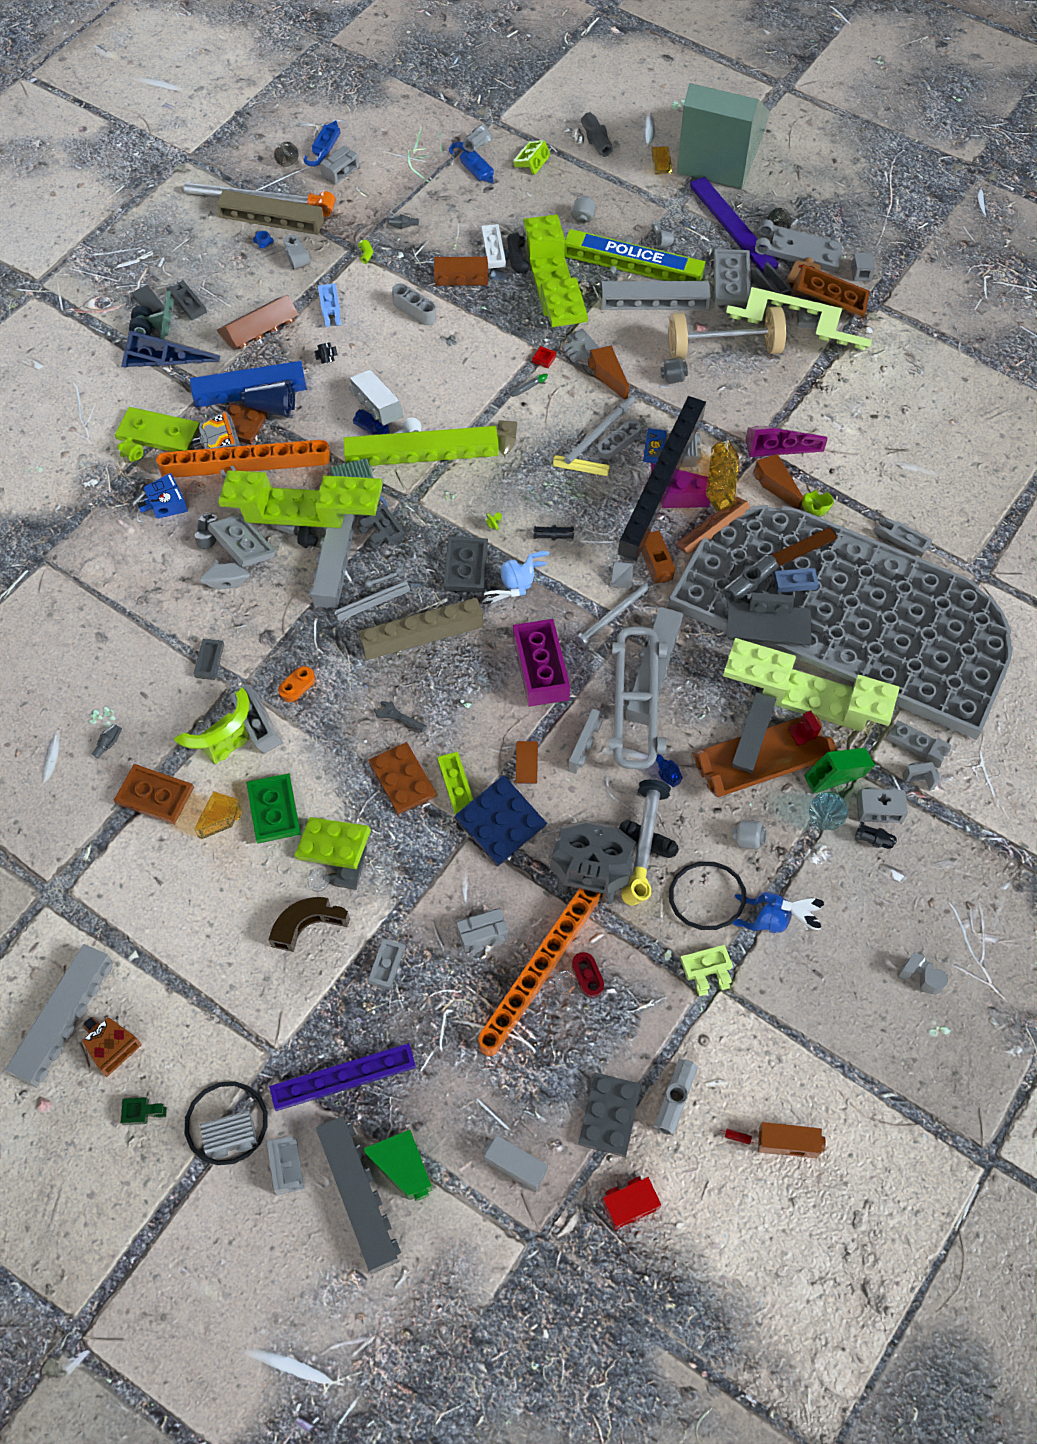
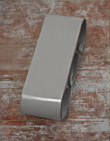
[392,283,436,326]

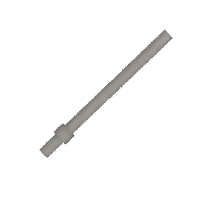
[564,395,636,464]

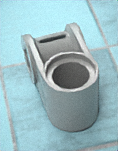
[283,234,310,269]

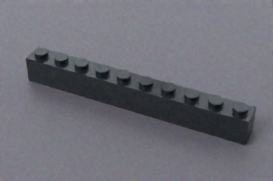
[618,396,706,561]

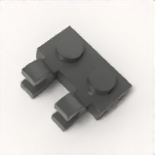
[358,503,405,550]

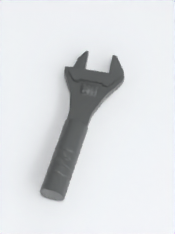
[374,701,427,733]

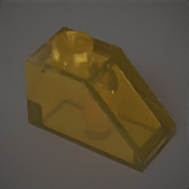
[194,791,242,839]

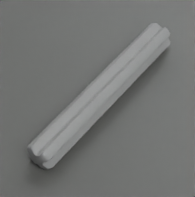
[334,581,410,621]

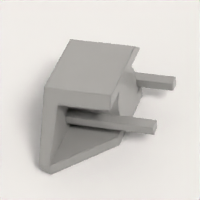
[200,558,250,590]

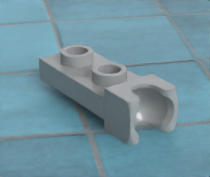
[887,720,951,768]

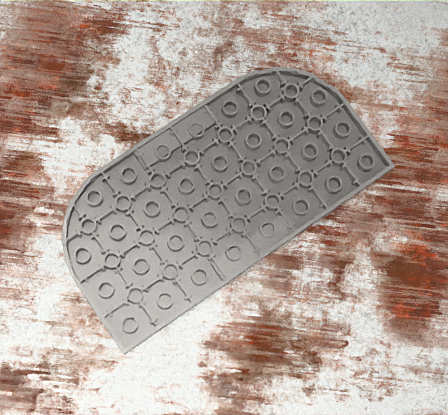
[668,505,1013,740]

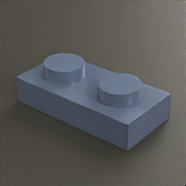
[774,568,819,593]

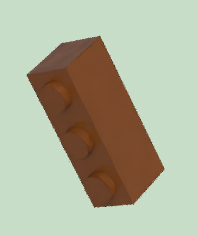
[434,256,488,286]

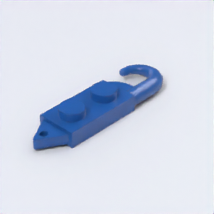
[303,120,340,167]
[449,142,494,183]

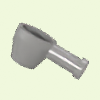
[651,222,674,248]

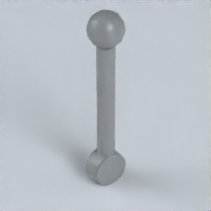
[364,568,404,588]

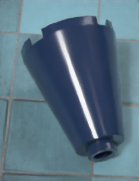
[241,380,295,418]

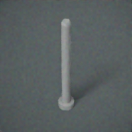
[575,584,648,648]

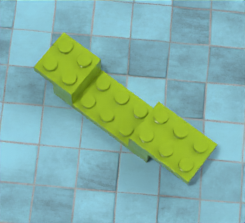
[523,214,588,327]
[218,470,383,528]

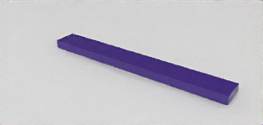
[690,177,778,274]

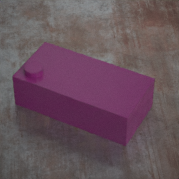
[513,619,570,707]

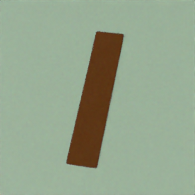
[772,527,838,567]

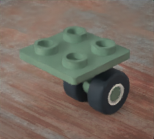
[129,291,174,339]

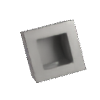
[851,253,875,281]

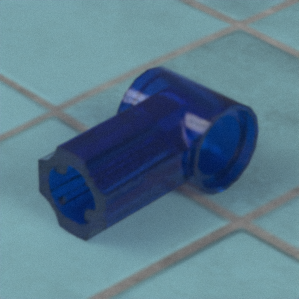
[353,409,390,435]

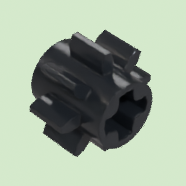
[314,342,338,364]

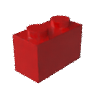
[602,1176,662,1231]

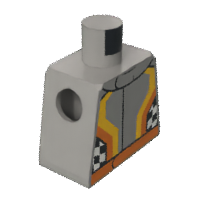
[192,411,240,450]

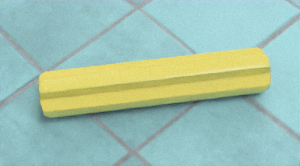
[553,455,610,476]

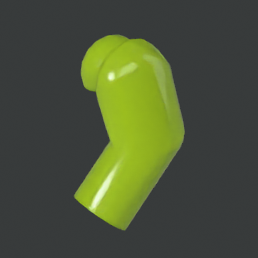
[358,239,374,264]

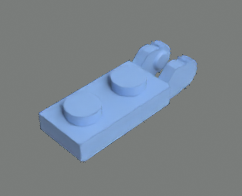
[318,283,341,327]

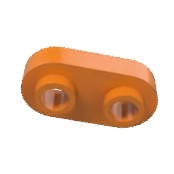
[278,666,315,702]

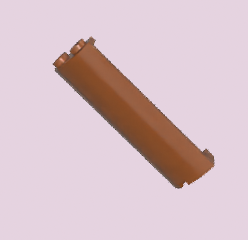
[692,715,836,797]

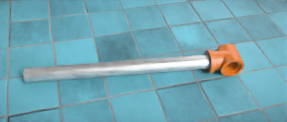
[184,183,336,217]

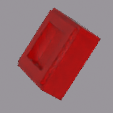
[532,346,557,369]

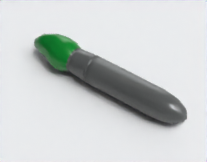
[510,373,548,397]

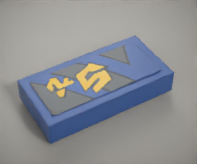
[643,428,667,464]

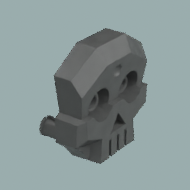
[550,820,636,904]

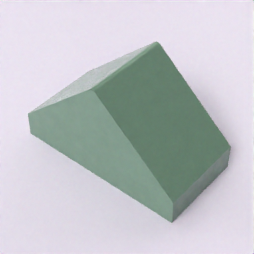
[677,83,770,189]

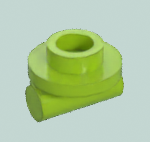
[485,512,502,531]

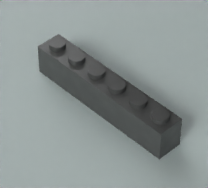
[315,1116,401,1275]

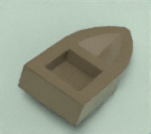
[497,420,517,455]

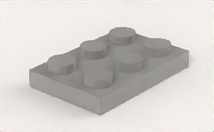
[208,514,276,568]

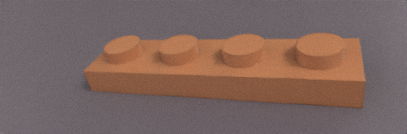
[676,497,750,554]

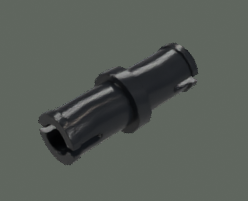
[533,525,574,541]

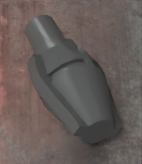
[388,214,419,229]
[91,724,122,759]

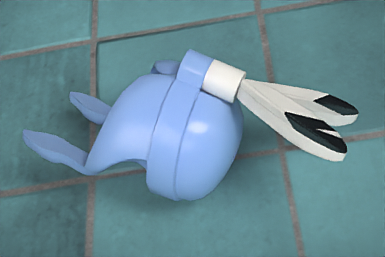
[482,551,550,604]

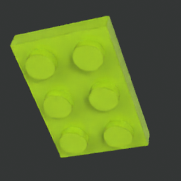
[294,817,371,869]

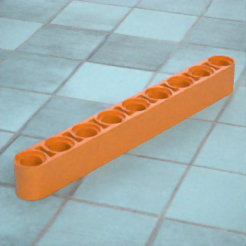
[156,440,331,478]
[479,888,601,1056]

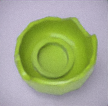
[802,490,834,517]

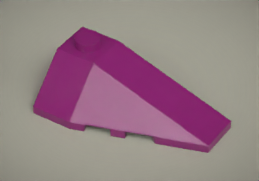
[745,426,828,457]

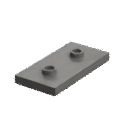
[714,249,750,306]

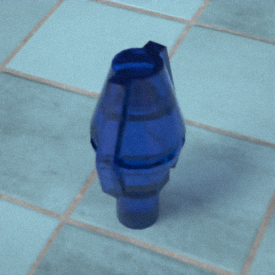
[656,754,683,787]

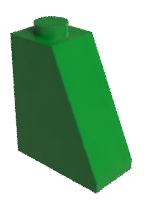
[804,747,875,794]
[364,1130,433,1201]

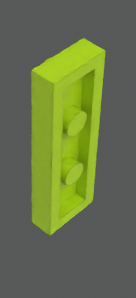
[437,752,473,815]

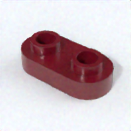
[572,952,604,998]

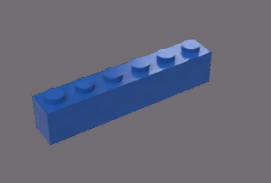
[190,361,307,408]

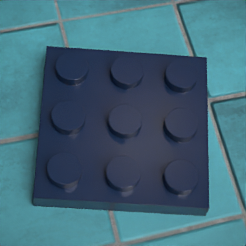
[454,775,548,867]

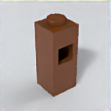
[641,530,675,584]
[758,1122,826,1159]

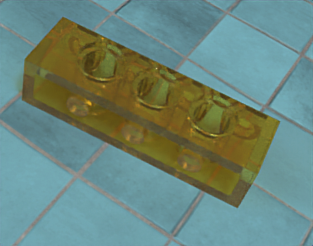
[706,440,739,512]

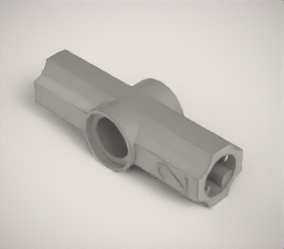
[653,1059,698,1136]

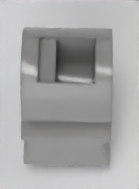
[898,952,948,994]

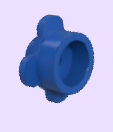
[253,231,274,249]

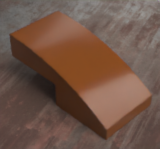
[516,741,538,784]

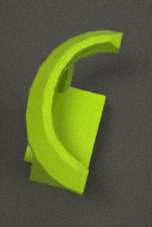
[174,687,249,765]

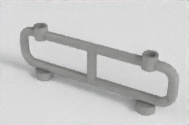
[609,627,668,769]

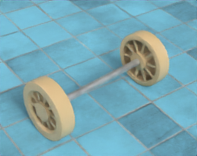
[668,306,786,360]

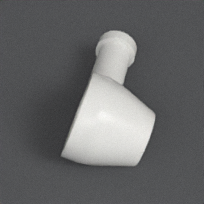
[393,418,422,434]

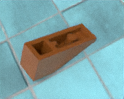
[588,345,629,399]
[753,454,804,510]

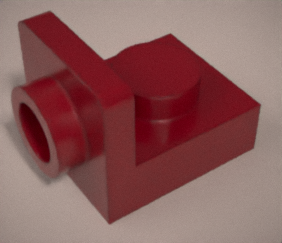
[788,710,821,746]

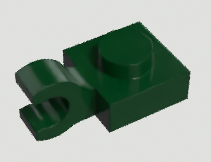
[120,1097,167,1125]

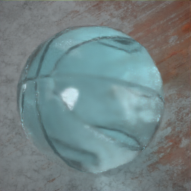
[808,792,848,831]

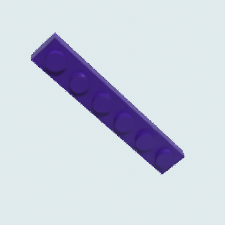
[269,1043,416,1111]

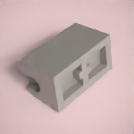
[267,1136,304,1196]

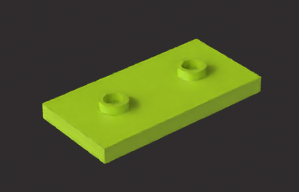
[115,407,200,452]

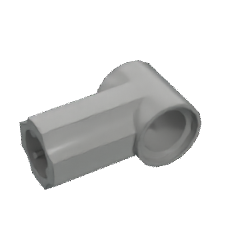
[463,123,493,152]

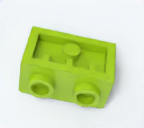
[513,140,550,175]

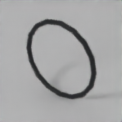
[669,862,746,930]
[184,1081,268,1165]

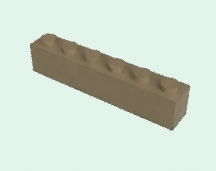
[216,190,324,235]
[358,597,484,661]

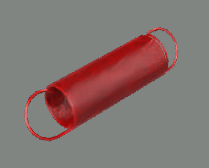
[719,1129,759,1145]

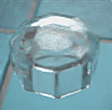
[553,971,576,995]

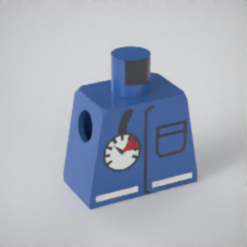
[137,473,188,519]

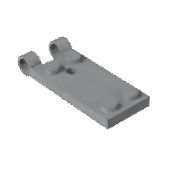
[755,219,843,273]

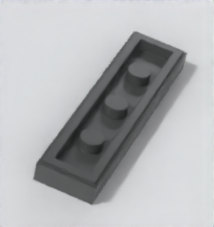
[731,692,776,774]

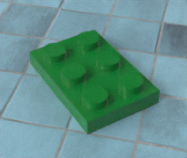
[246,773,301,844]

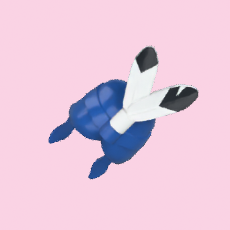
[732,892,824,933]

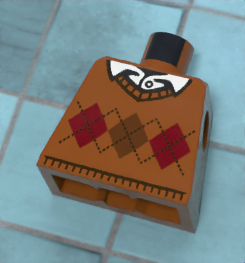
[82,1017,142,1077]

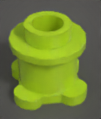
[117,436,143,462]

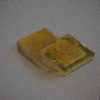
[651,146,672,174]

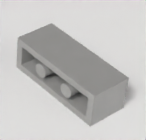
[230,684,283,754]

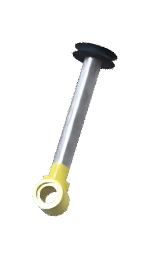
[621,779,671,906]

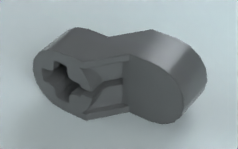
[195,513,218,549]

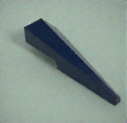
[121,330,221,367]

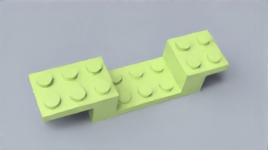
[726,287,872,350]
[723,638,900,732]

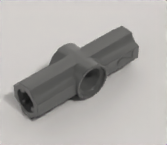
[581,112,613,157]
[723,554,779,603]

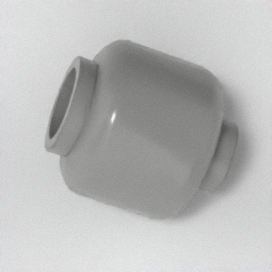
[572,196,596,224]
[733,820,767,850]

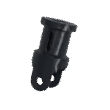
[854,821,897,849]

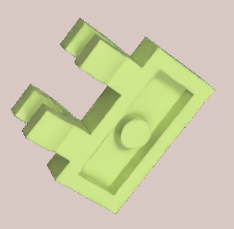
[680,945,733,996]

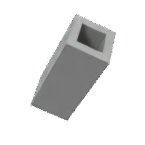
[482,1135,548,1192]

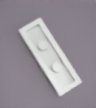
[481,224,506,269]

